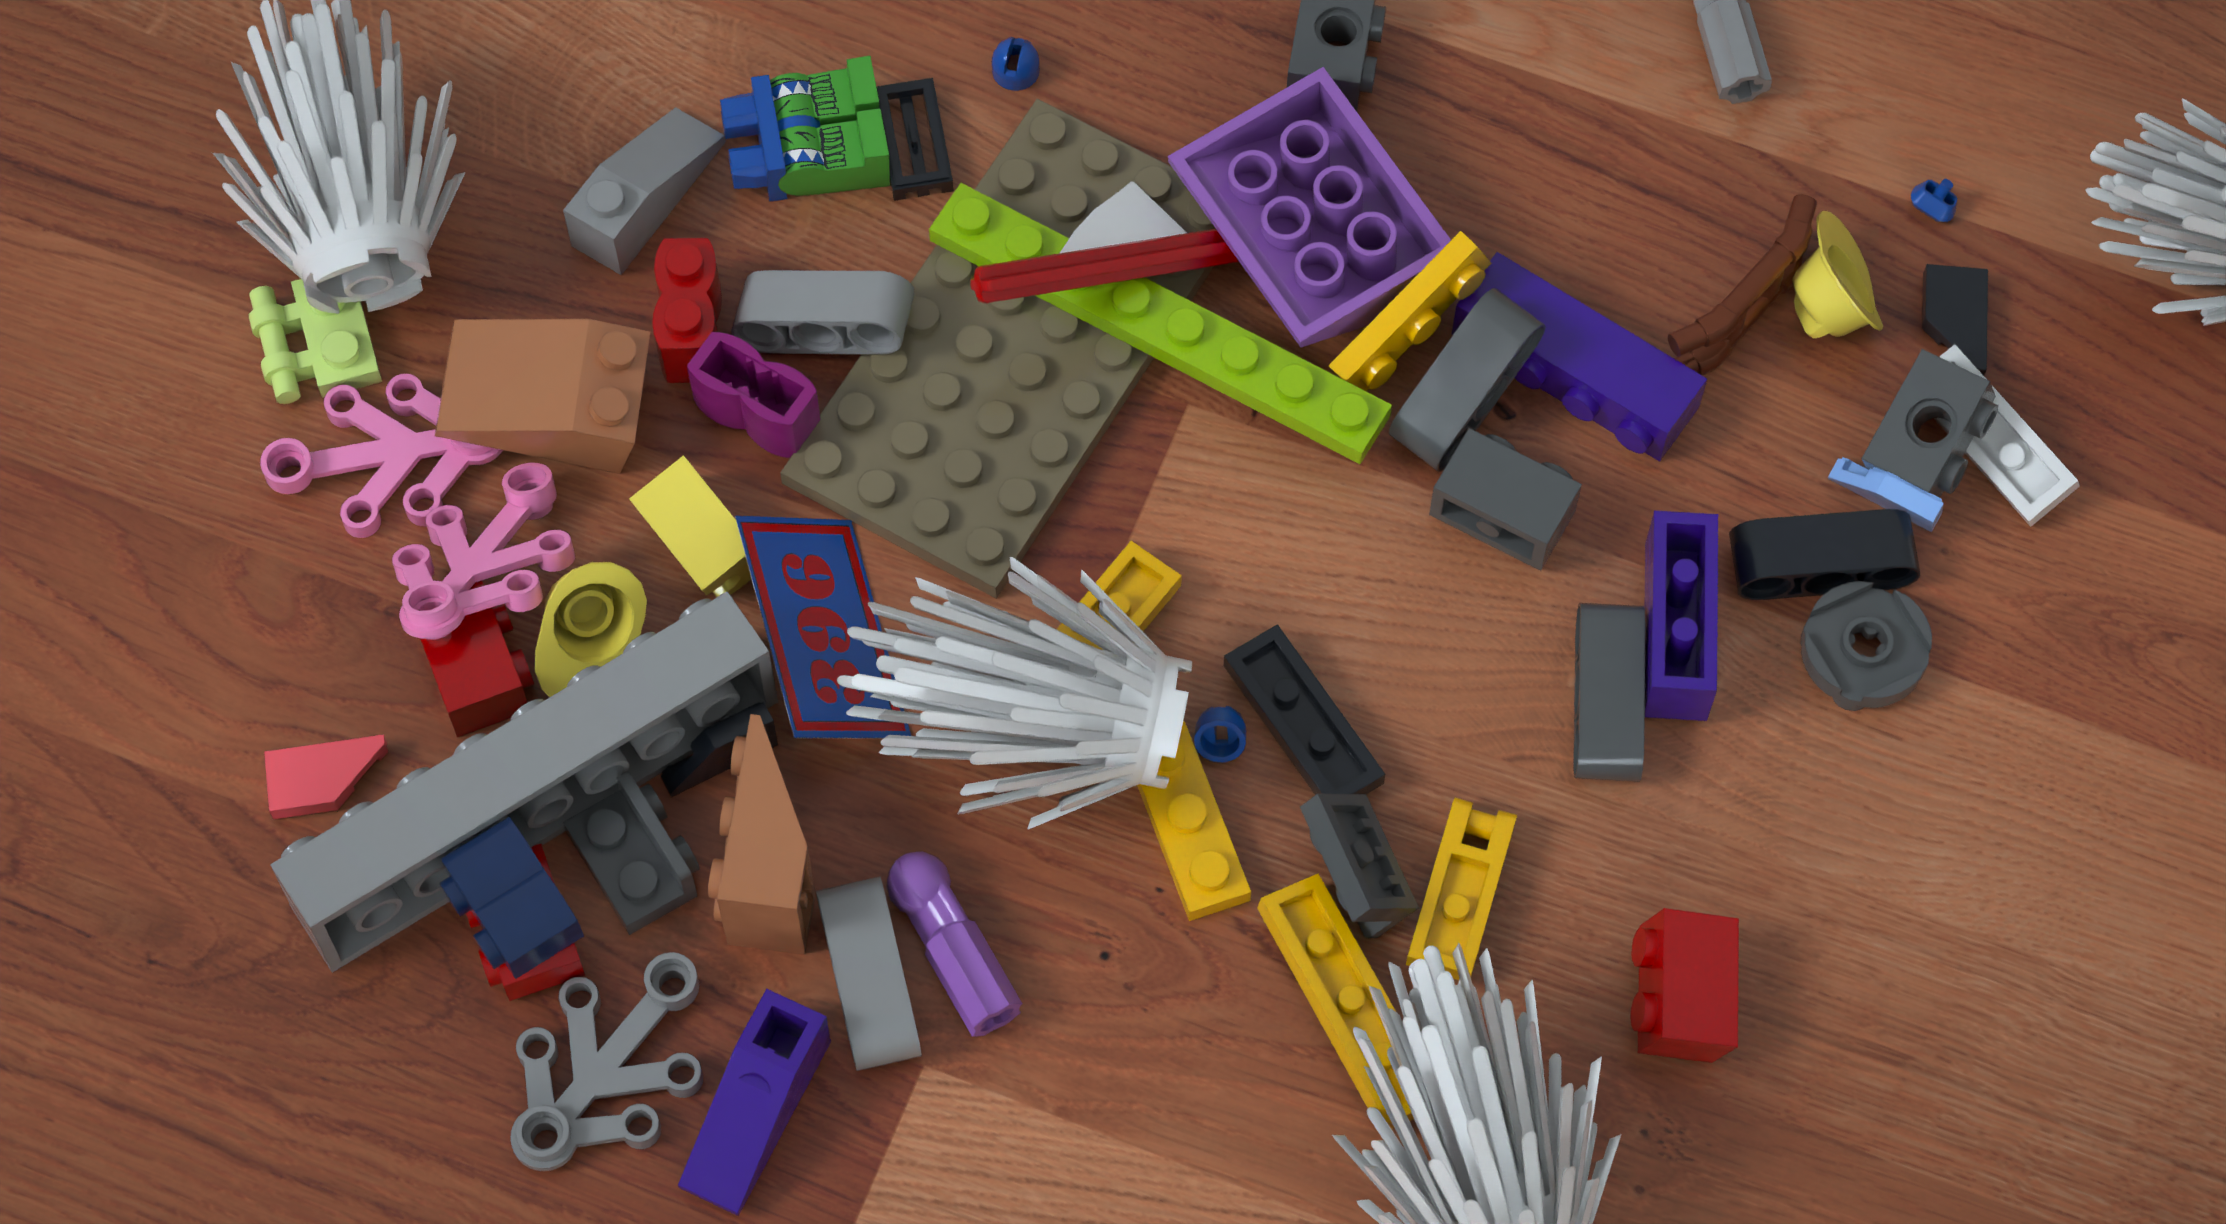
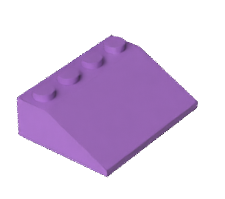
[1168,67,1451,348]

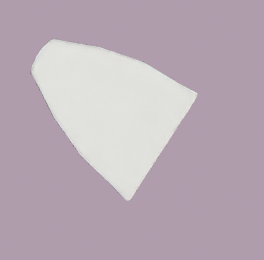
[1060,181,1187,253]

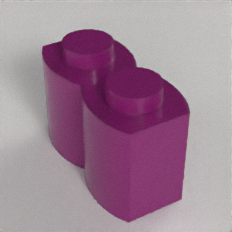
[687,332,821,458]

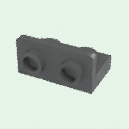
[563,771,700,935]
[1300,794,1419,938]

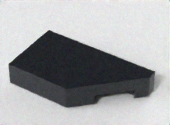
[1922,264,1988,376]
[661,702,778,798]

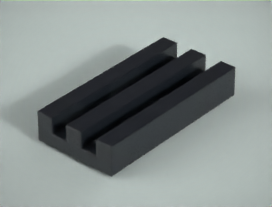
[876,78,954,201]

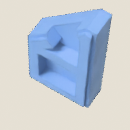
[1828,457,1944,532]

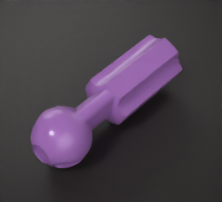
[887,851,1023,1037]

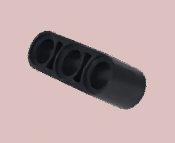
[1729,509,1920,600]

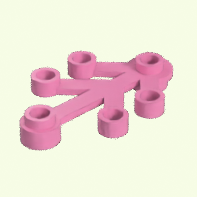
[260,374,503,538]
[392,463,575,640]

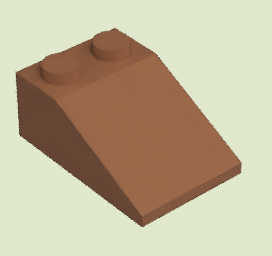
[435,319,650,474]

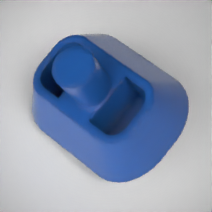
[1911,179,1957,222]

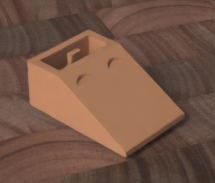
[708,714,816,955]

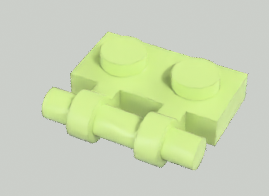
[249,279,382,404]

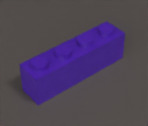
[1452,252,1707,462]

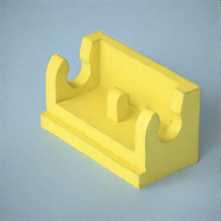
[629,455,752,597]

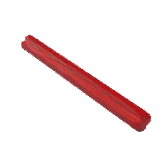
[970,229,1239,304]

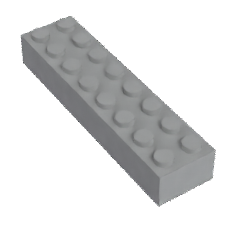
[270,592,778,973]

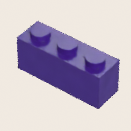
[1644,510,1718,721]

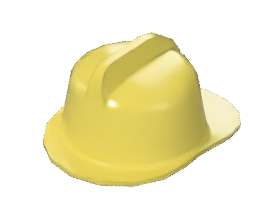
[1792,211,1883,338]
[535,562,647,697]

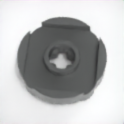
[1800,581,1932,711]

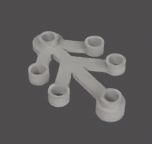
[510,952,703,1171]

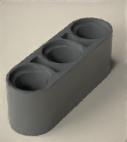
[1389,288,1546,472]
[1573,603,1645,782]

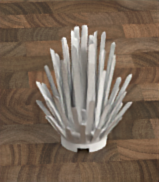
[213,0,465,314]
[2086,98,2226,326]
[837,557,1192,830]
[1332,943,1622,1224]

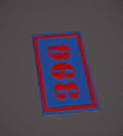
[735,516,911,738]

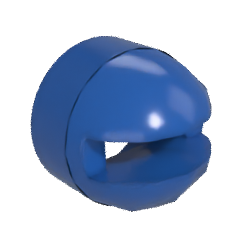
[991,37,1040,91]
[1194,706,1247,762]

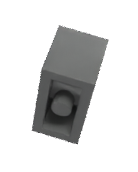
[1287,0,1386,112]
[1861,349,1998,498]

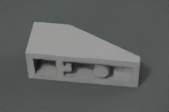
[563,107,726,275]

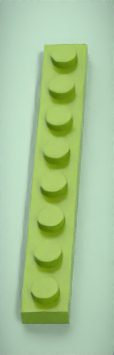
[929,183,1392,464]

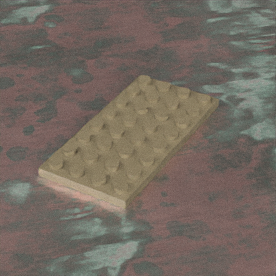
[780,99,1216,599]

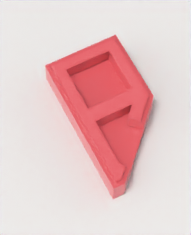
[264,734,388,819]

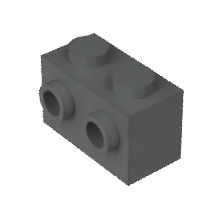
[1429,428,1582,571]

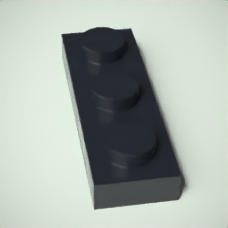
[1223,624,1386,795]

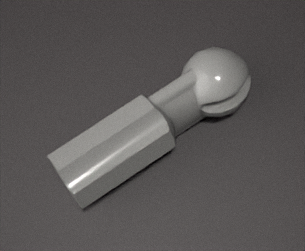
[1693,0,1772,104]

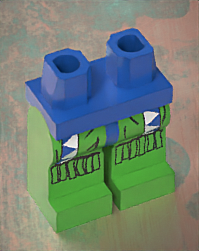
[720,56,890,202]

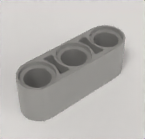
[731,270,915,354]
[816,877,922,1071]

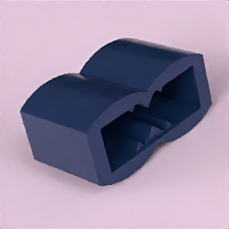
[439,816,584,979]

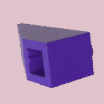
[678,988,831,1216]

